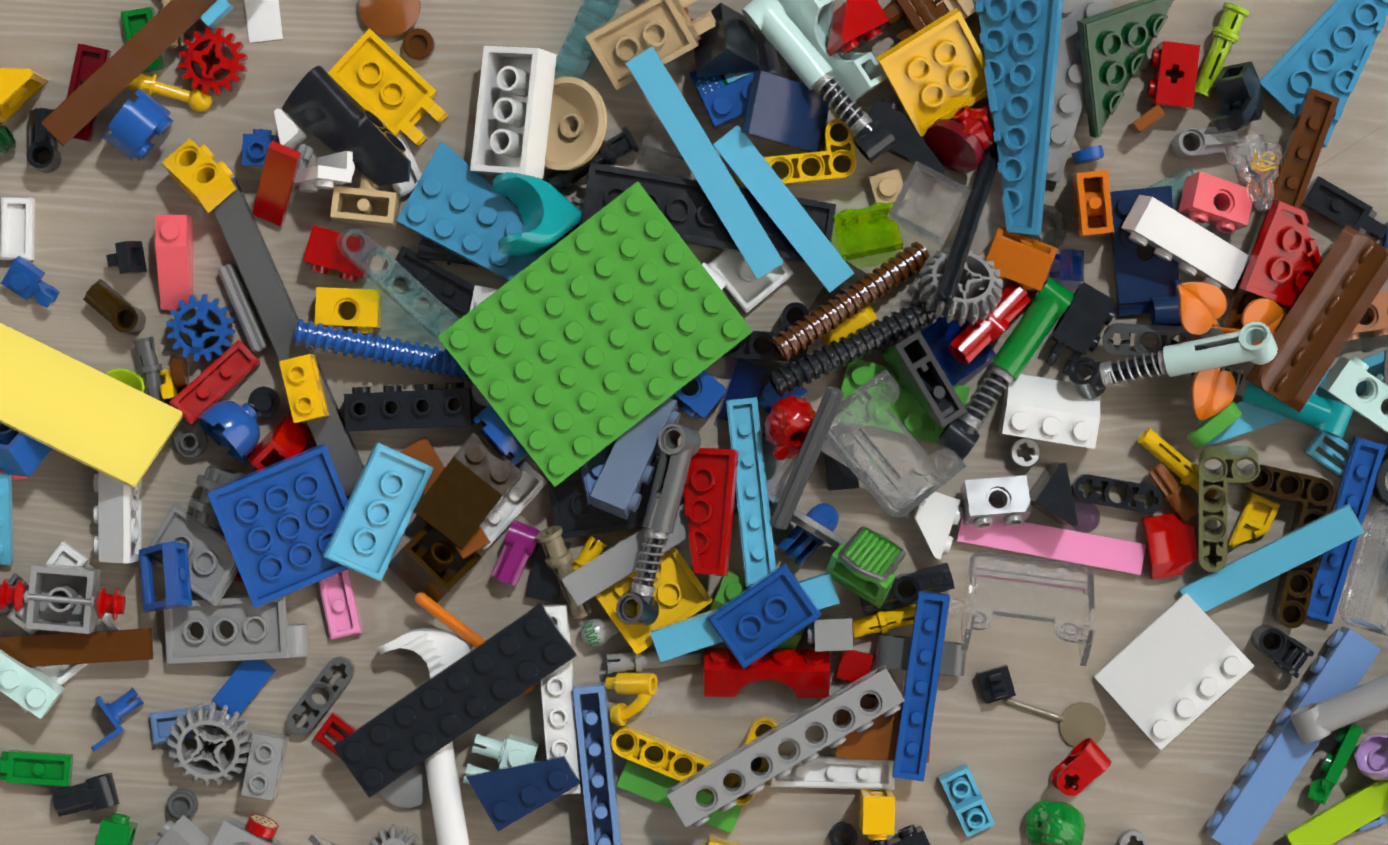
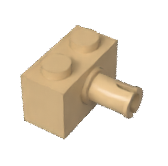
[330,173,401,229]

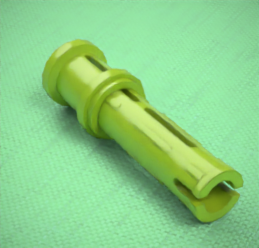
[1195,2,1250,98]

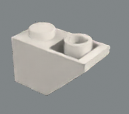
[913,487,963,560]

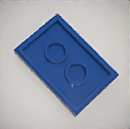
[707,563,821,669]

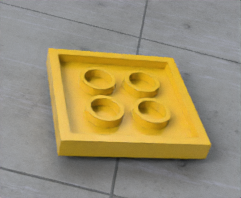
[876,8,988,137]
[595,546,713,656]

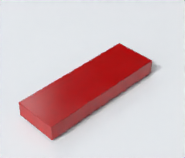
[252,141,301,227]
[169,340,260,426]

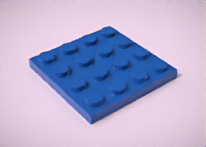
[206,443,349,608]

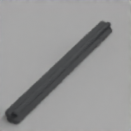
[936,143,999,303]

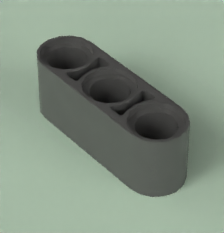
[874,634,967,676]

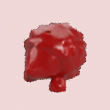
[765,395,816,460]

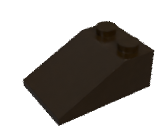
[413,433,522,550]

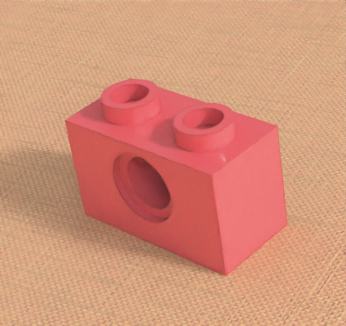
[1178,171,1255,233]

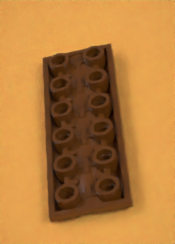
[1245,225,1388,413]

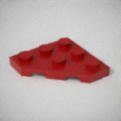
[1239,199,1322,308]

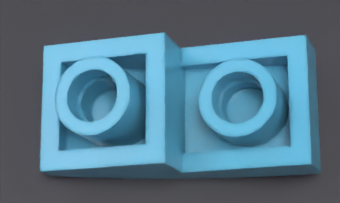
[938,763,995,838]

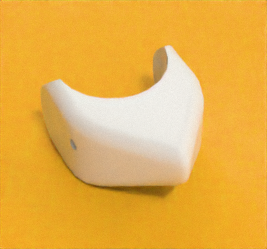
[377,628,473,678]

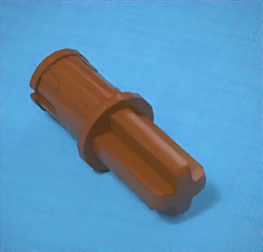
[1148,463,1198,522]

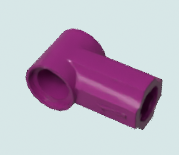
[491,519,541,586]

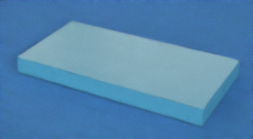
[323,442,434,581]

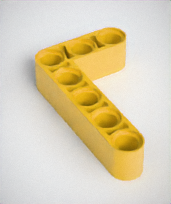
[611,716,777,805]

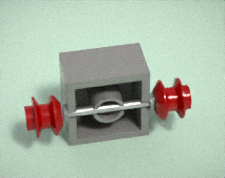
[0,563,126,634]

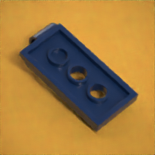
[1110,186,1182,326]

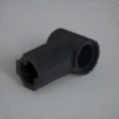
[26,108,62,173]
[52,773,120,817]

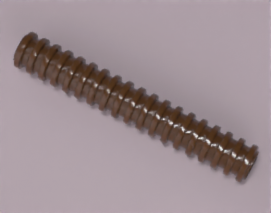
[771,242,930,362]

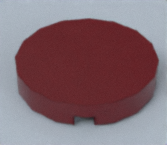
[924,119,983,173]

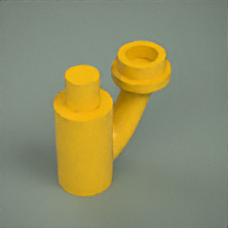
[605,672,658,726]

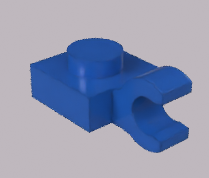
[1,256,60,308]

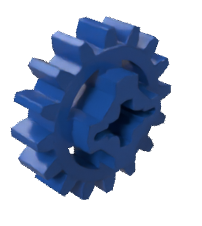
[166,294,236,362]

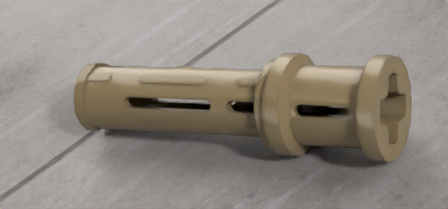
[535,526,592,620]

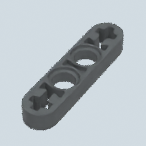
[1102,323,1224,357]

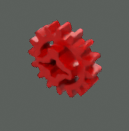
[178,27,248,96]

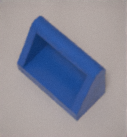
[139,541,192,612]

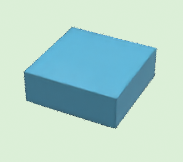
[201,0,234,29]

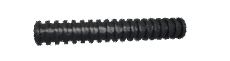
[769,299,942,397]

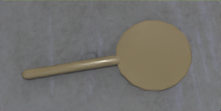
[1004,698,1106,747]

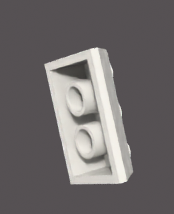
[998,374,1101,449]
[93,471,142,564]

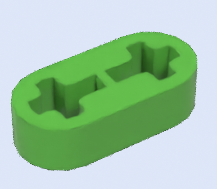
[1186,401,1243,450]

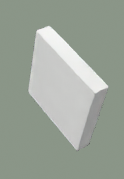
[707,250,794,313]

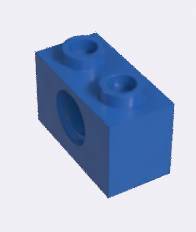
[670,371,728,419]

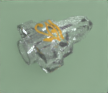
[1224,134,1283,211]

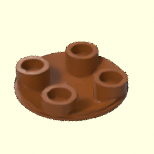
[358,0,421,36]

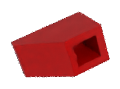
[827,0,890,56]
[247,411,312,470]

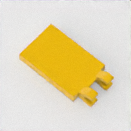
[328,28,449,147]

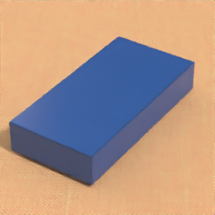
[212,659,276,716]

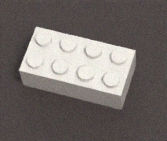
[470,46,557,179]

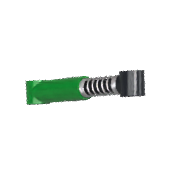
[936,277,1075,460]

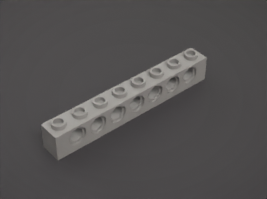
[666,665,905,828]

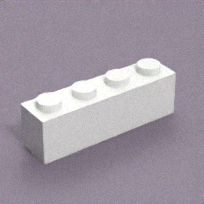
[1121,195,1251,290]

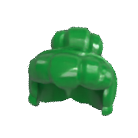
[1025,800,1086,845]

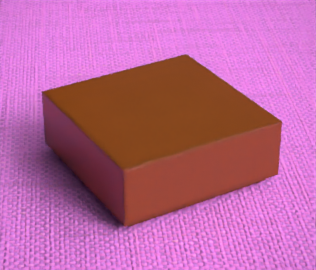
[1128,104,1165,134]

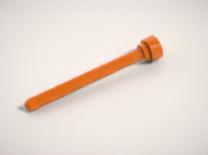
[414,592,538,695]

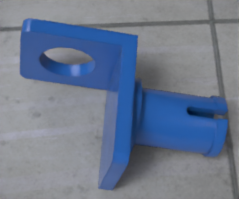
[91,687,144,752]

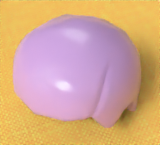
[1354,734,1388,781]

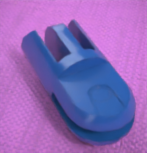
[777,503,839,567]

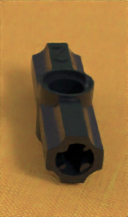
[859,562,955,614]

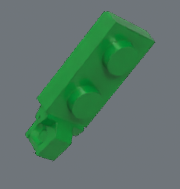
[1306,723,1363,805]
[0,750,73,787]

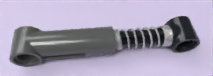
[616,424,701,626]

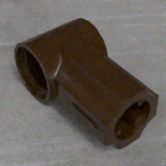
[83,279,146,334]

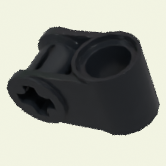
[1251,625,1314,678]

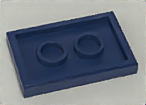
[742,71,829,152]

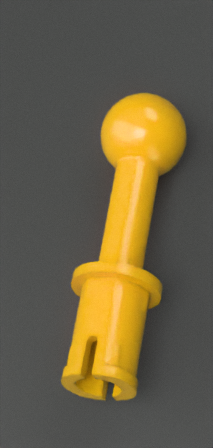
[125,74,212,113]

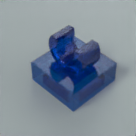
[1049,249,1084,282]

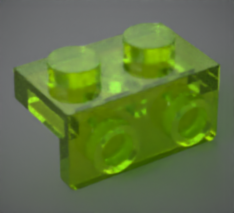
[833,202,903,261]

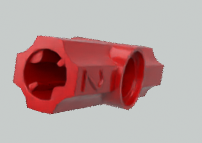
[948,282,1031,366]

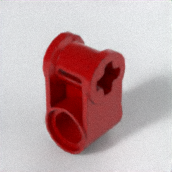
[1051,738,1112,796]

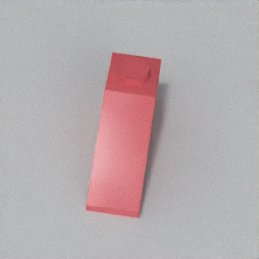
[155,215,194,310]

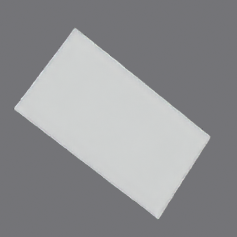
[244,0,283,43]

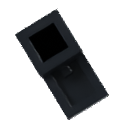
[1214,61,1263,131]

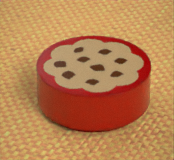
[245,814,279,839]

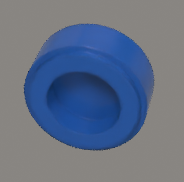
[1071,145,1105,165]

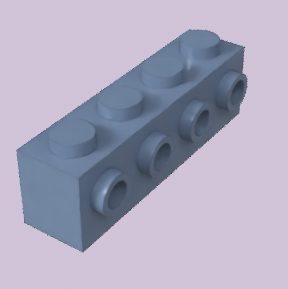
[590,397,681,520]

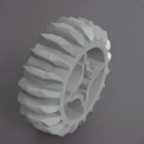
[917,246,1003,327]
[167,702,252,786]

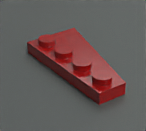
[683,448,739,576]

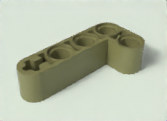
[1198,446,1260,572]

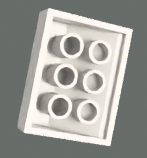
[1094,593,1254,750]

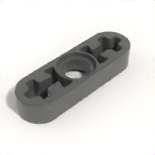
[287,656,355,735]

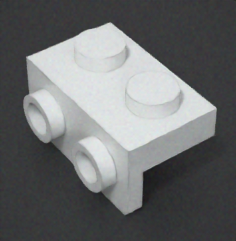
[294,151,355,193]

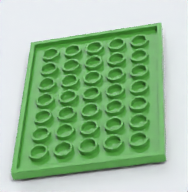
[437,181,753,487]

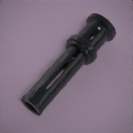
[547,126,640,192]

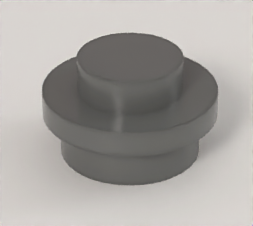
[167,789,199,820]

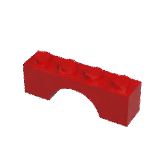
[704,648,830,698]

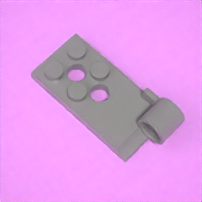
[164,596,309,664]

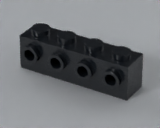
[344,382,473,432]

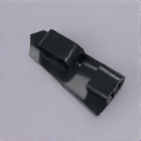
[282,65,411,186]

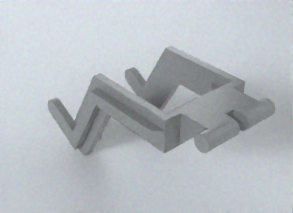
[762,435,926,549]

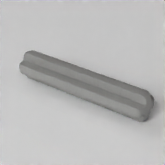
[218,264,268,352]

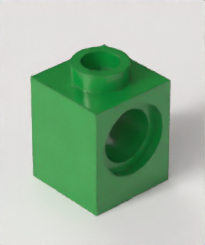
[95,813,138,845]

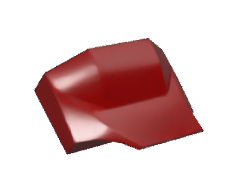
[1141,513,1199,580]

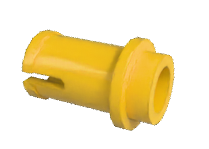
[572,535,607,570]

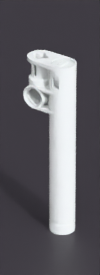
[424,741,469,845]

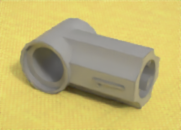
[1171,126,1238,159]

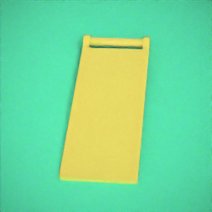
[0,323,183,488]

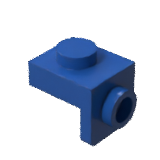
[242,129,280,166]

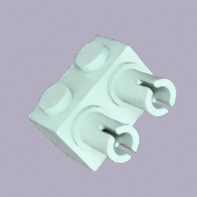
[463,734,540,784]

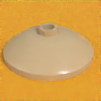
[545,77,607,171]

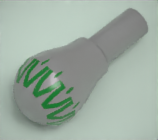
[581,618,618,647]

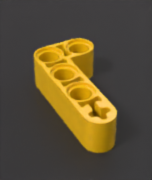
[734,118,856,189]

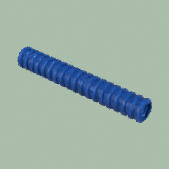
[293,319,471,381]

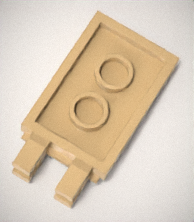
[585,0,716,91]

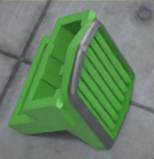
[826,526,906,608]

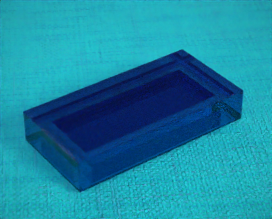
[718,359,768,421]

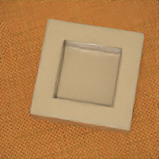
[868,168,907,207]

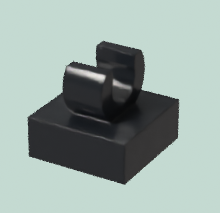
[106,241,147,274]
[976,665,1016,704]

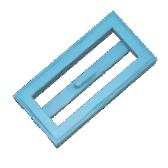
[1304,430,1351,478]

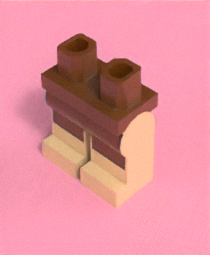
[883,0,976,43]

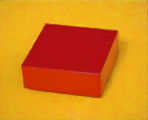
[835,649,874,682]

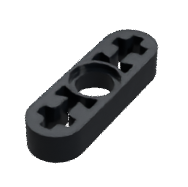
[1072,474,1163,513]

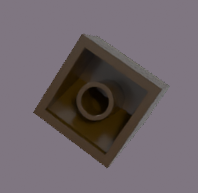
[388,524,482,603]

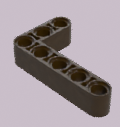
[1241,464,1335,628]

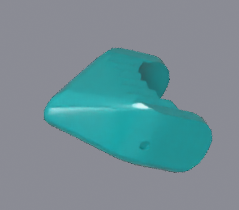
[492,172,582,257]

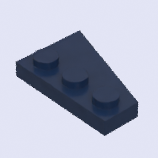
[466,755,580,831]

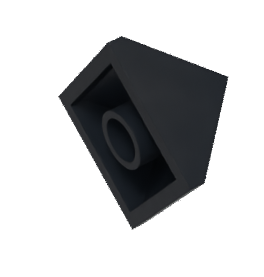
[694,2,760,77]
[1029,462,1078,526]

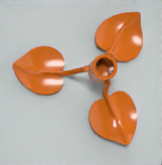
[1177,282,1286,421]

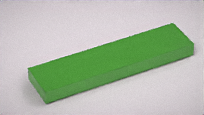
[616,760,743,834]

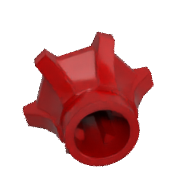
[953,105,995,151]

